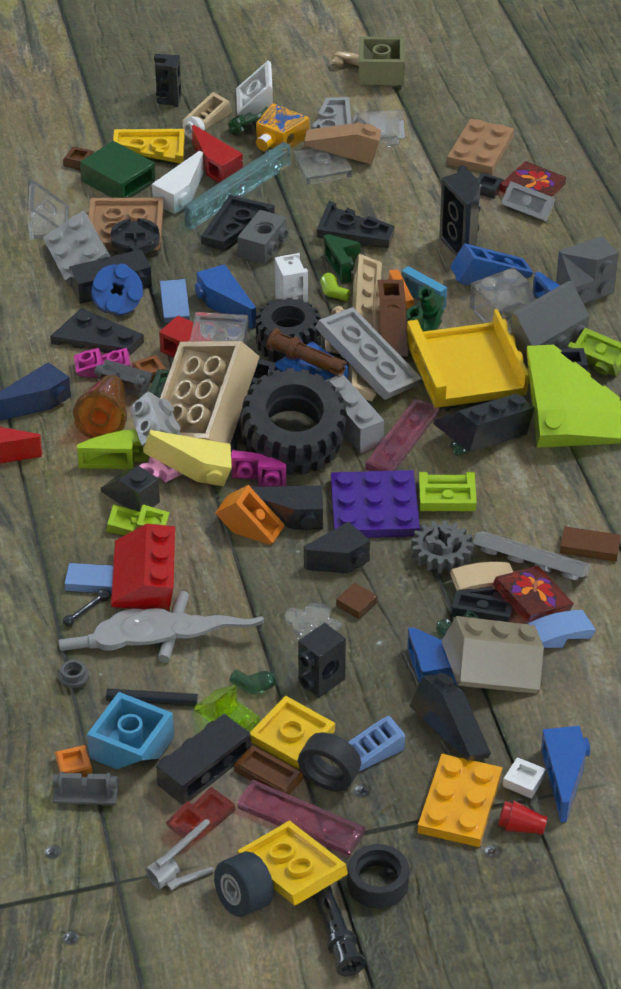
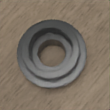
[58,660,89,688]

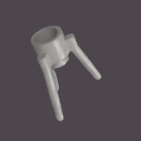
[145,819,214,891]

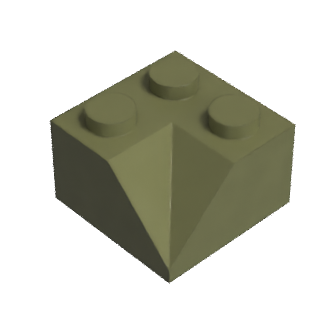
[359,37,405,86]

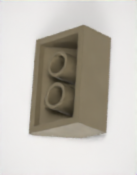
[441,616,544,694]

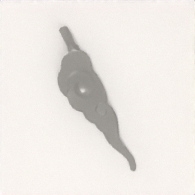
[59,608,264,651]

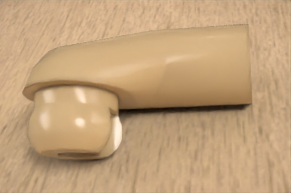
[332,51,359,68]

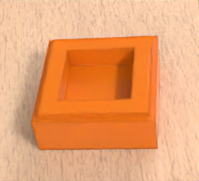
[55,745,93,777]

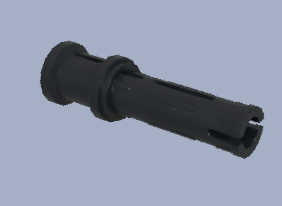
[312,885,366,977]

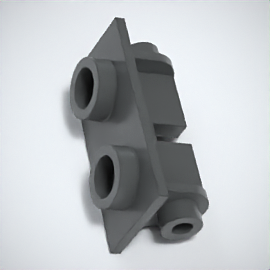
[95,359,153,397]
[52,771,119,805]

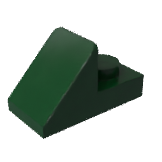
[324,234,361,284]

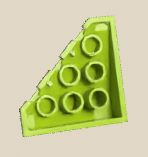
[527,345,621,448]

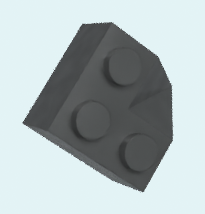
[556,236,619,303]

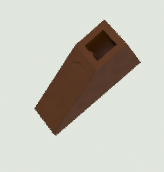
[375,279,408,359]

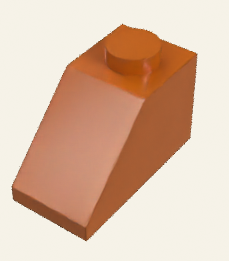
[215,485,285,545]

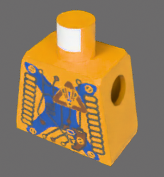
[256,104,309,152]

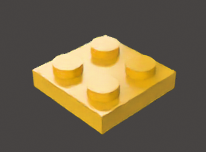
[250,696,335,770]

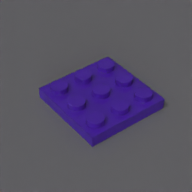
[331,470,420,538]

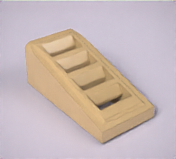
[182,92,232,130]

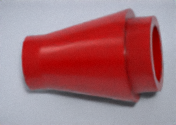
[498,800,547,835]

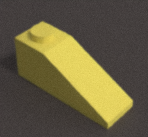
[143,430,232,486]

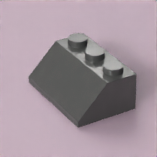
[511,281,589,366]

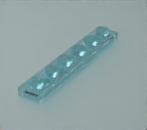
[184,142,291,229]

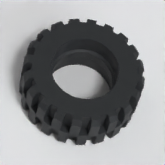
[240,368,347,475]

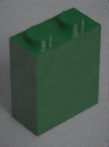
[80,141,156,198]

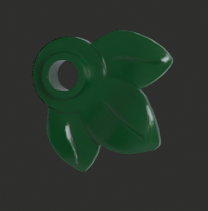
[227,106,268,134]

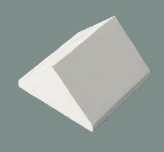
[236,60,273,116]

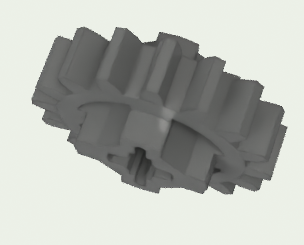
[411,520,474,574]

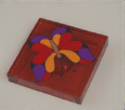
[500,161,566,197]
[493,566,574,623]

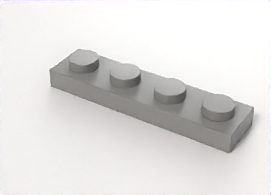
[473,531,591,580]

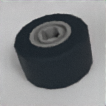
[214,851,274,917]

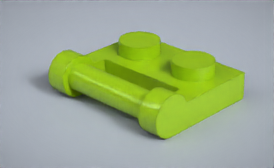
[419,472,477,511]

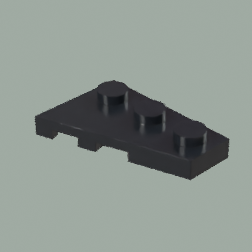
[201,195,275,249]
[317,201,395,248]
[50,308,144,355]

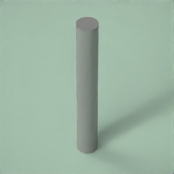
[158,591,189,663]

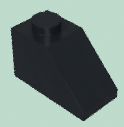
[101,466,160,512]
[303,522,370,574]

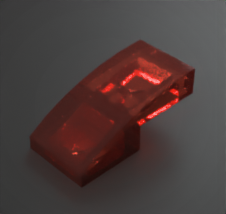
[166,787,236,843]

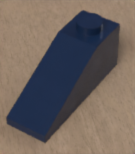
[0,362,71,421]

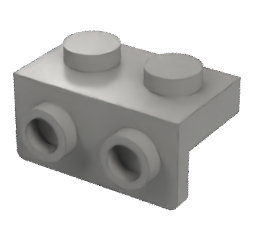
[129,391,181,446]

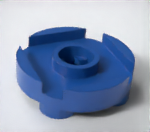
[91,264,143,316]

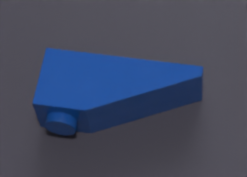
[450,243,533,287]
[194,264,256,329]
[541,725,590,823]

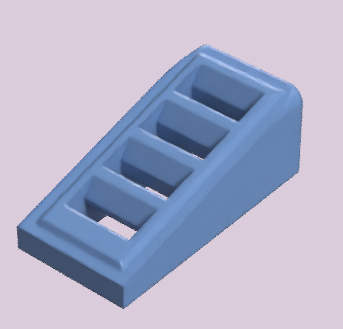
[349,716,405,772]

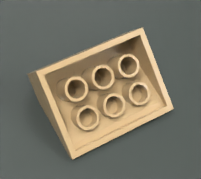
[160,341,260,444]

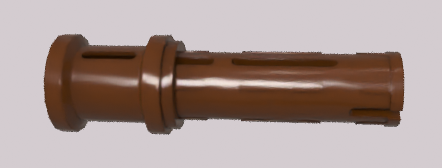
[266,328,347,377]

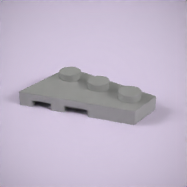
[312,97,352,129]

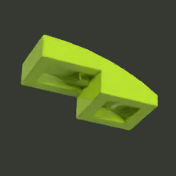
[106,504,170,535]

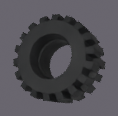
[256,298,321,361]

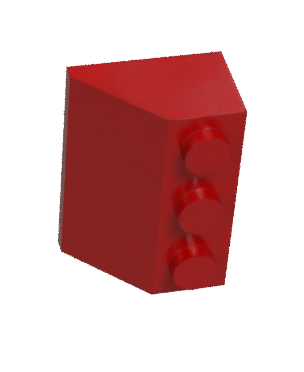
[111,523,175,612]

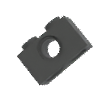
[238,210,289,264]

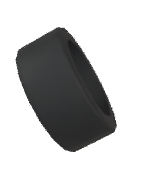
[298,732,362,792]
[347,844,410,909]

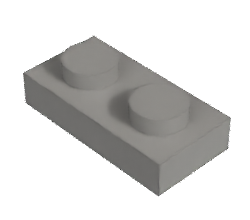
[501,181,556,222]

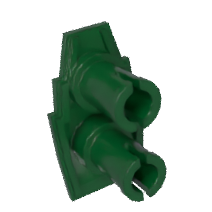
[406,286,445,332]

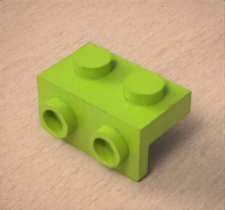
[567,328,621,377]

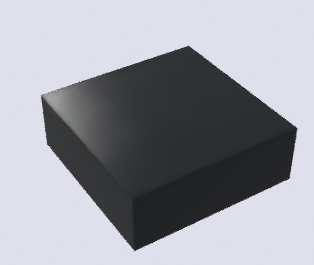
[478,173,504,199]

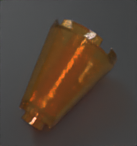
[73,375,127,439]

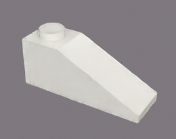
[152,151,204,214]

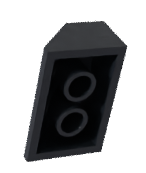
[439,170,482,256]
[433,393,535,453]

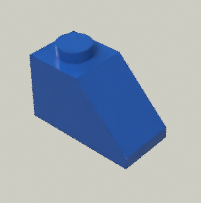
[407,627,457,685]

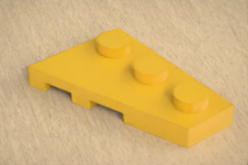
[113,129,185,163]

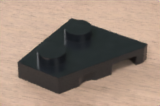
[450,584,517,622]

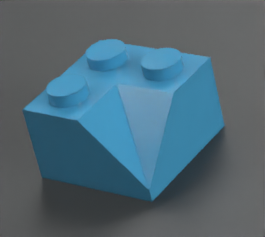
[87,692,174,769]

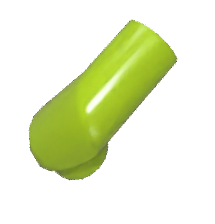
[320,273,350,302]

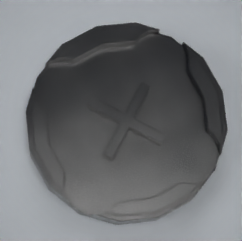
[110,218,160,254]

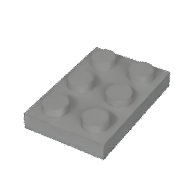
[43,210,110,286]

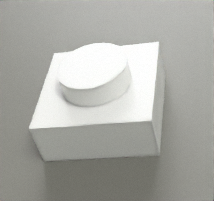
[503,757,546,799]

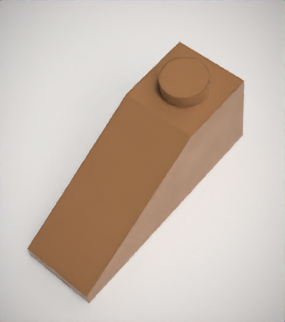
[304,123,381,165]

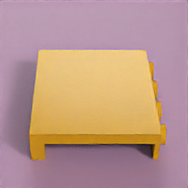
[407,309,530,408]

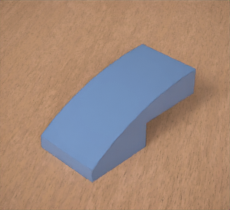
[160,279,190,323]
[528,610,596,648]

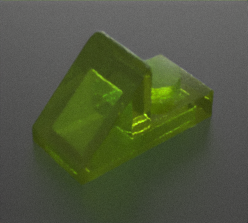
[194,685,260,732]

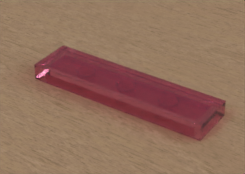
[365,399,439,471]
[237,780,365,856]

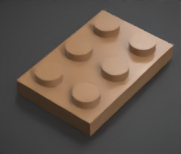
[447,119,514,175]

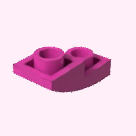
[74,348,132,377]
[231,450,286,487]

